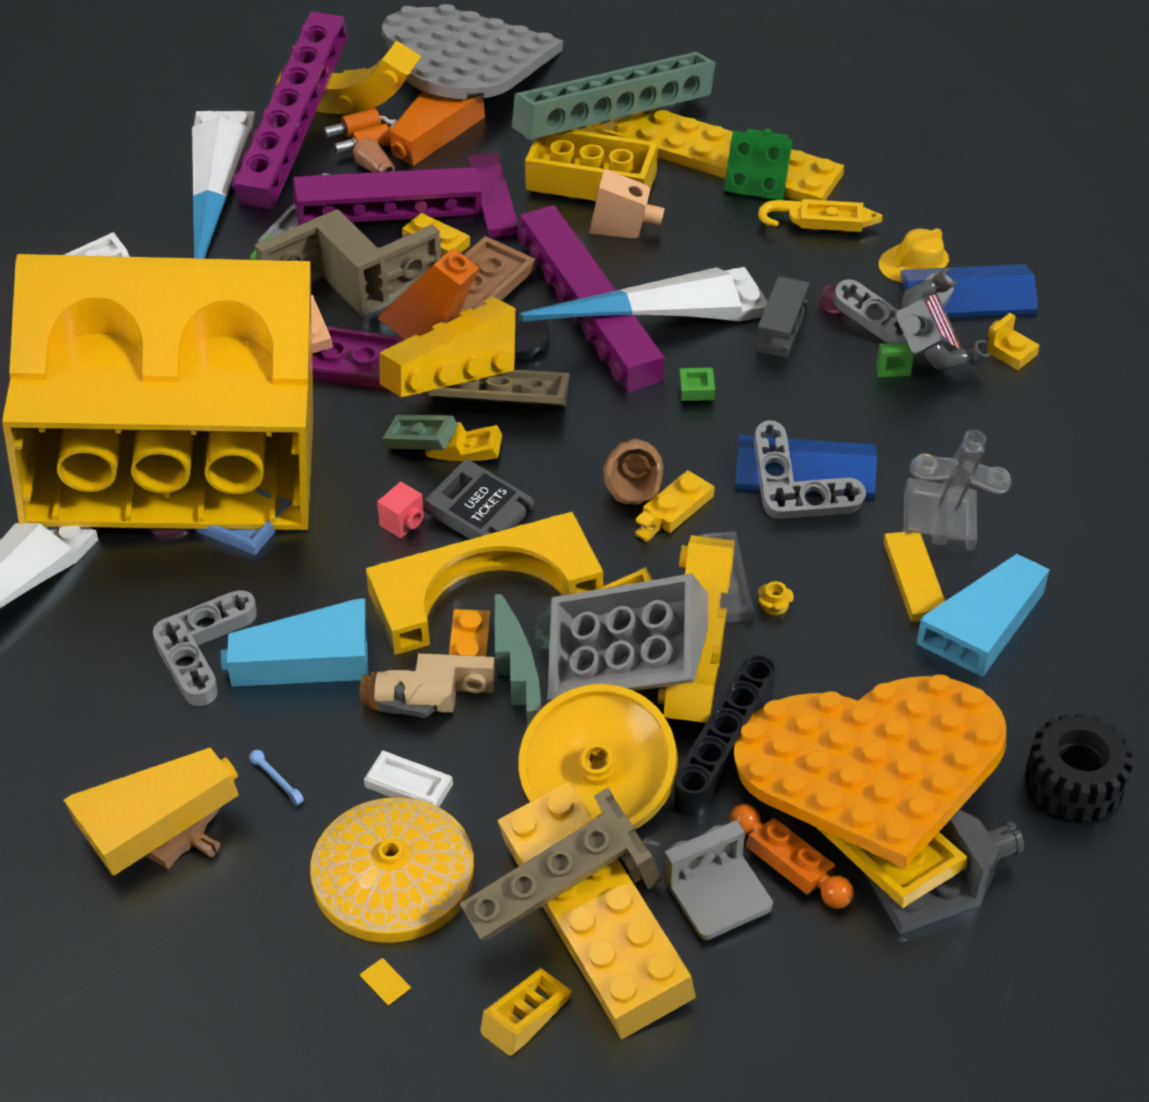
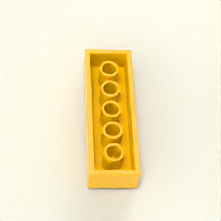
[497,782,696,1040]

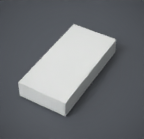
[364,750,453,807]

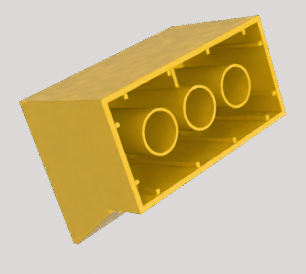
[2,254,313,530]

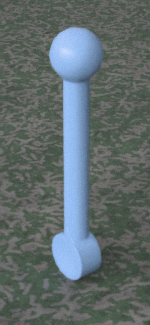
[249,750,304,806]

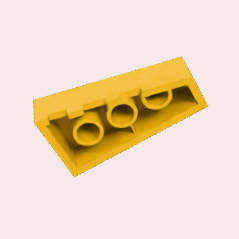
[379,297,516,397]

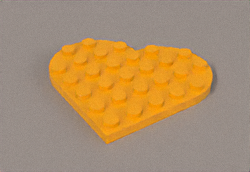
[734,674,1006,869]

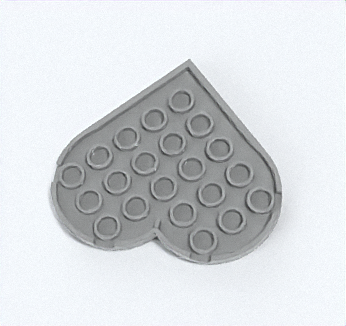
[382,4,563,99]

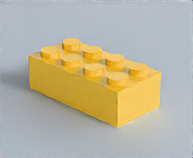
[525,130,658,201]

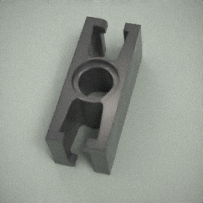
[756,276,810,358]

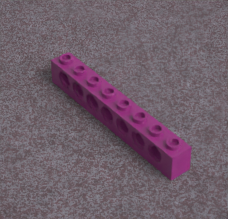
[232,11,348,210]

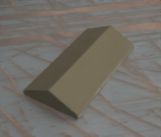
[428,370,570,407]

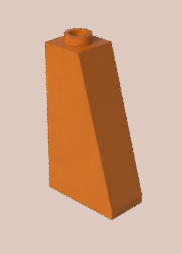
[390,91,485,166]
[378,248,479,340]

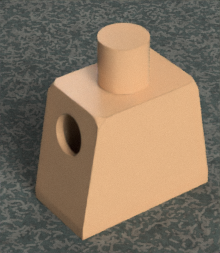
[589,169,665,239]

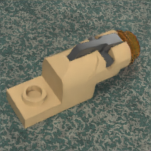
[360,653,495,718]

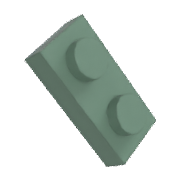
[382,415,458,450]

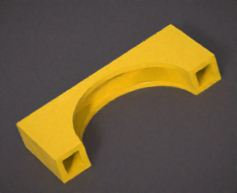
[366,512,603,655]

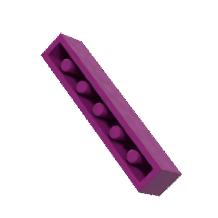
[293,167,483,225]

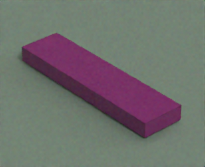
[468,152,519,238]

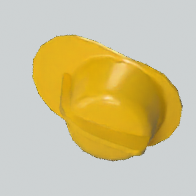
[879,228,949,283]

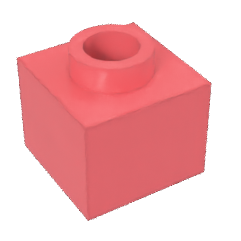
[377,482,424,539]

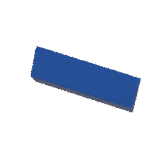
[900,264,1038,318]
[735,435,877,498]

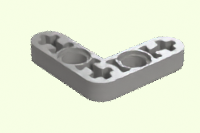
[833,273,954,343]
[754,420,866,519]
[153,590,257,706]

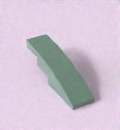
[494,594,542,728]

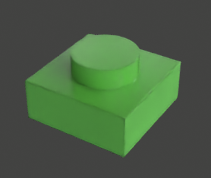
[876,343,914,377]
[679,367,715,401]

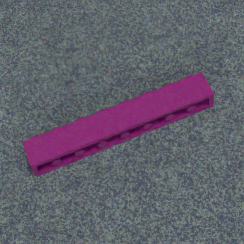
[517,205,664,393]

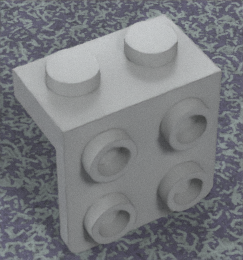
[663,820,773,940]

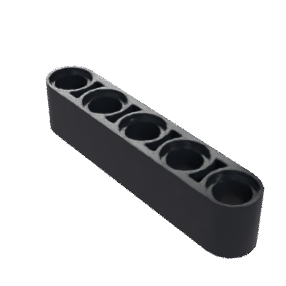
[674,655,776,817]

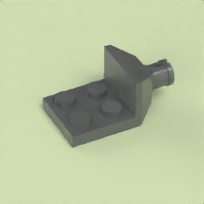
[864,809,1024,934]

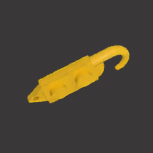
[758,199,883,232]

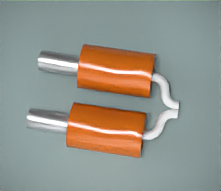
[323,108,397,154]

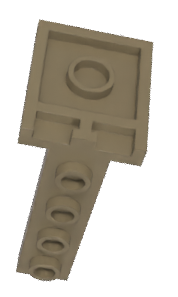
[460,787,662,941]

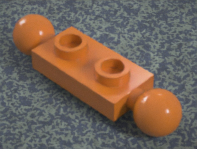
[729,804,854,909]

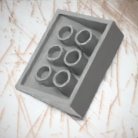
[547,574,708,702]

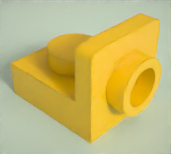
[986,313,1040,370]

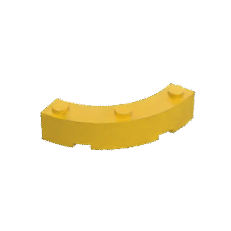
[275,41,422,114]
[658,535,735,723]

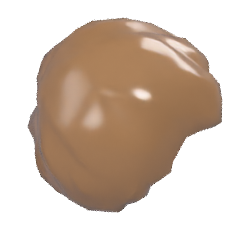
[603,439,663,505]

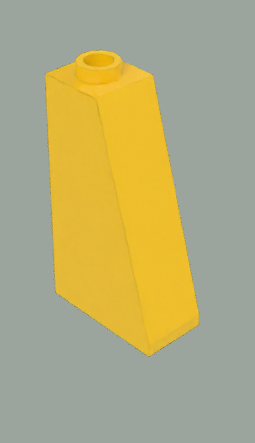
[64,747,239,876]

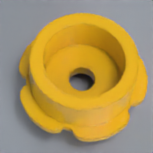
[757,581,794,615]

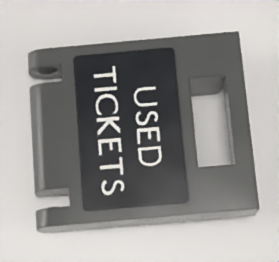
[424,458,534,539]

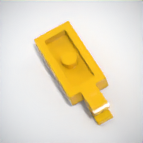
[635,470,715,542]

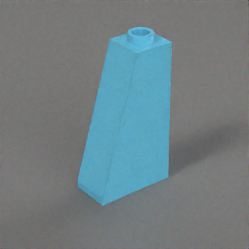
[916,554,1050,677]
[221,598,368,687]

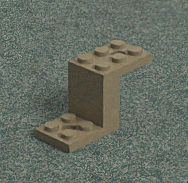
[255,209,441,317]

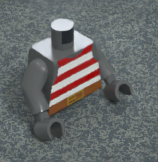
[895,268,991,369]

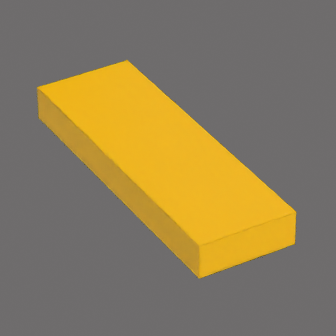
[883,530,945,622]

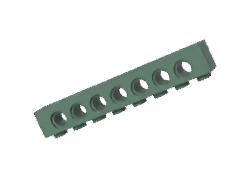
[512,52,716,140]

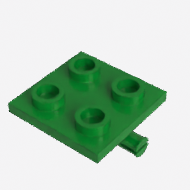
[723,128,793,200]

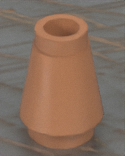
[352,138,395,173]

